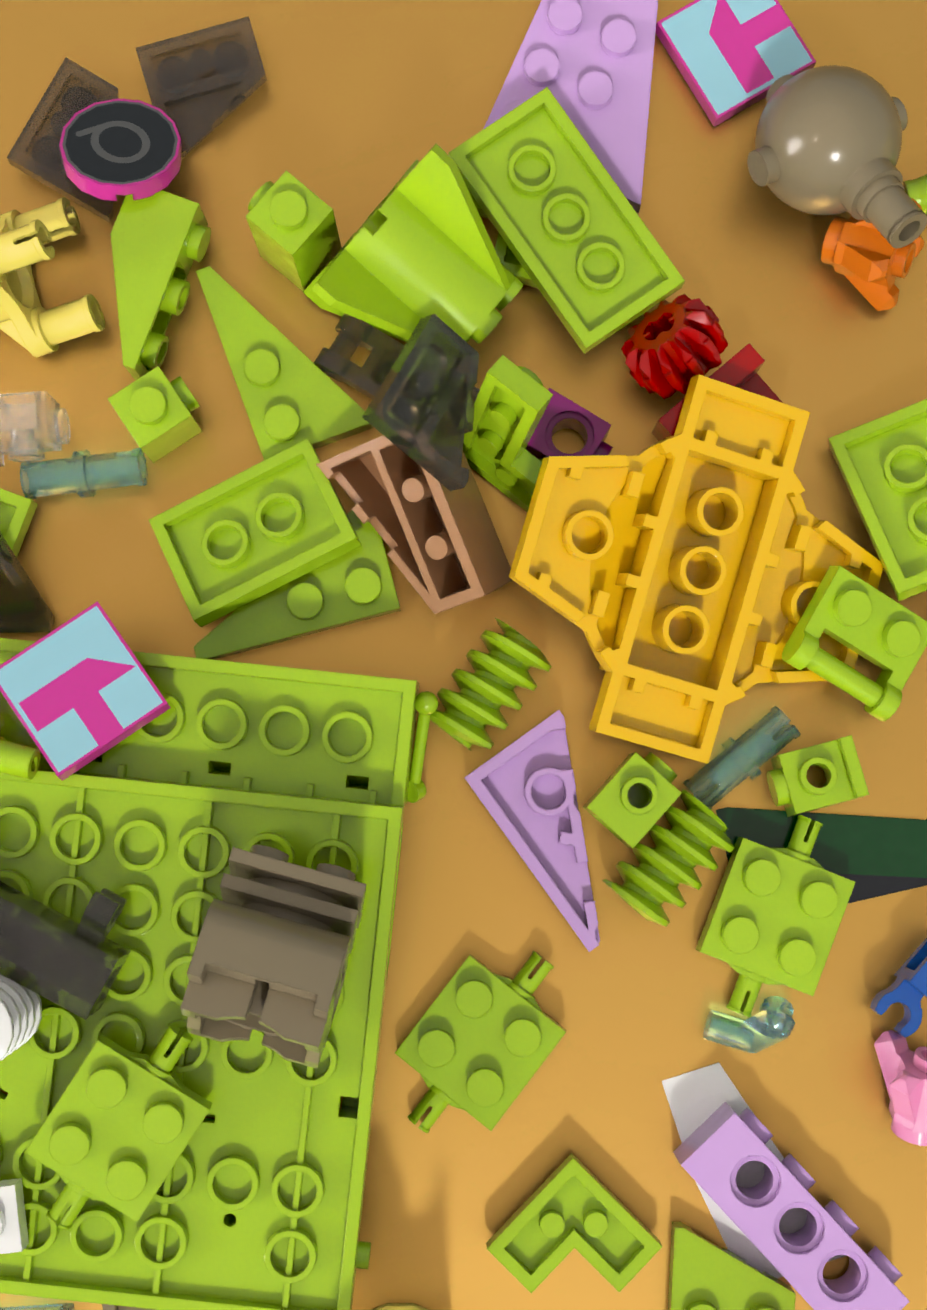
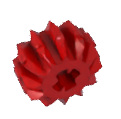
[621,294,728,399]

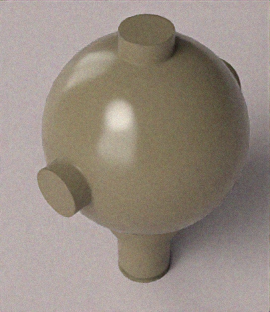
[747,65,927,248]

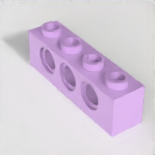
[673,1102,910,1310]

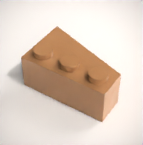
[316,411,512,614]

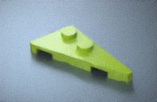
[196,266,373,460]
[194,510,401,660]

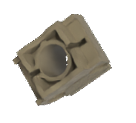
[180,845,366,1069]

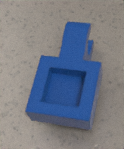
[870,938,927,1037]

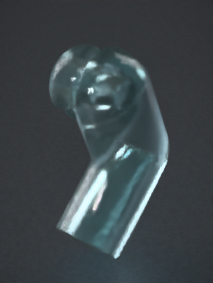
[703,996,795,1053]

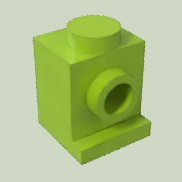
[766,735,869,817]

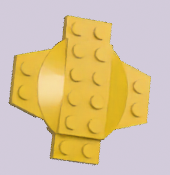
[509,374,883,764]

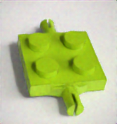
[696,815,856,1017]
[395,951,567,1133]
[25,1024,212,1230]

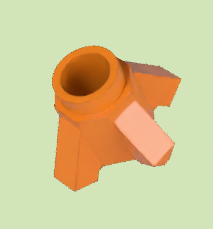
[821,198,925,311]

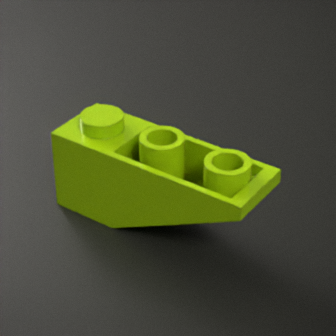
[110,190,211,380]

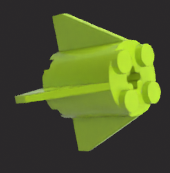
[303,144,524,375]

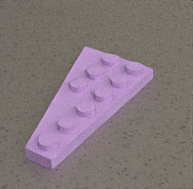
[483,0,658,213]

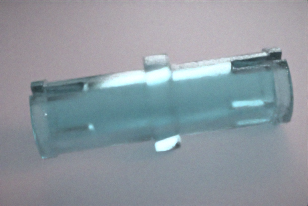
[20,448,148,499]
[682,706,801,809]

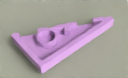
[464,710,600,952]

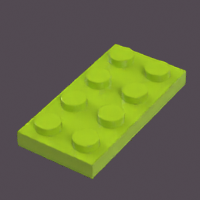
[448,87,685,354]

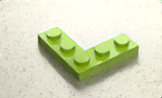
[459,355,553,512]

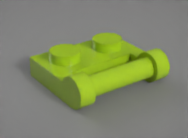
[782,566,927,721]

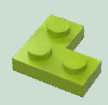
[486,1153,662,1293]

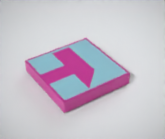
[656,0,816,127]
[0,601,171,781]

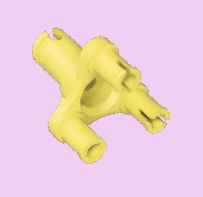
[0,197,105,358]

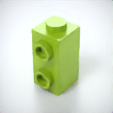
[246,170,342,291]

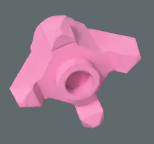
[874,1030,927,1146]

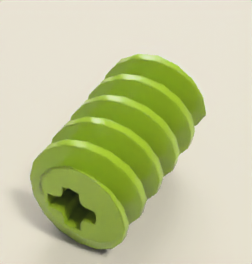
[430,618,552,751]
[602,789,735,927]

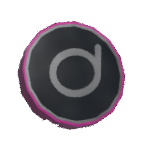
[59,98,182,201]

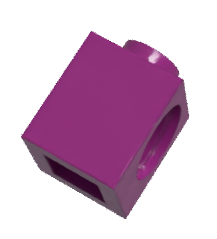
[526,388,613,459]

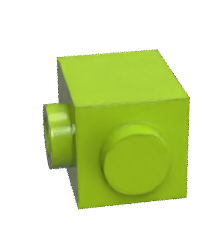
[108,366,202,463]
[583,752,682,848]

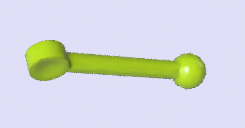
[407,691,439,803]

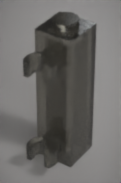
[0,881,131,1020]

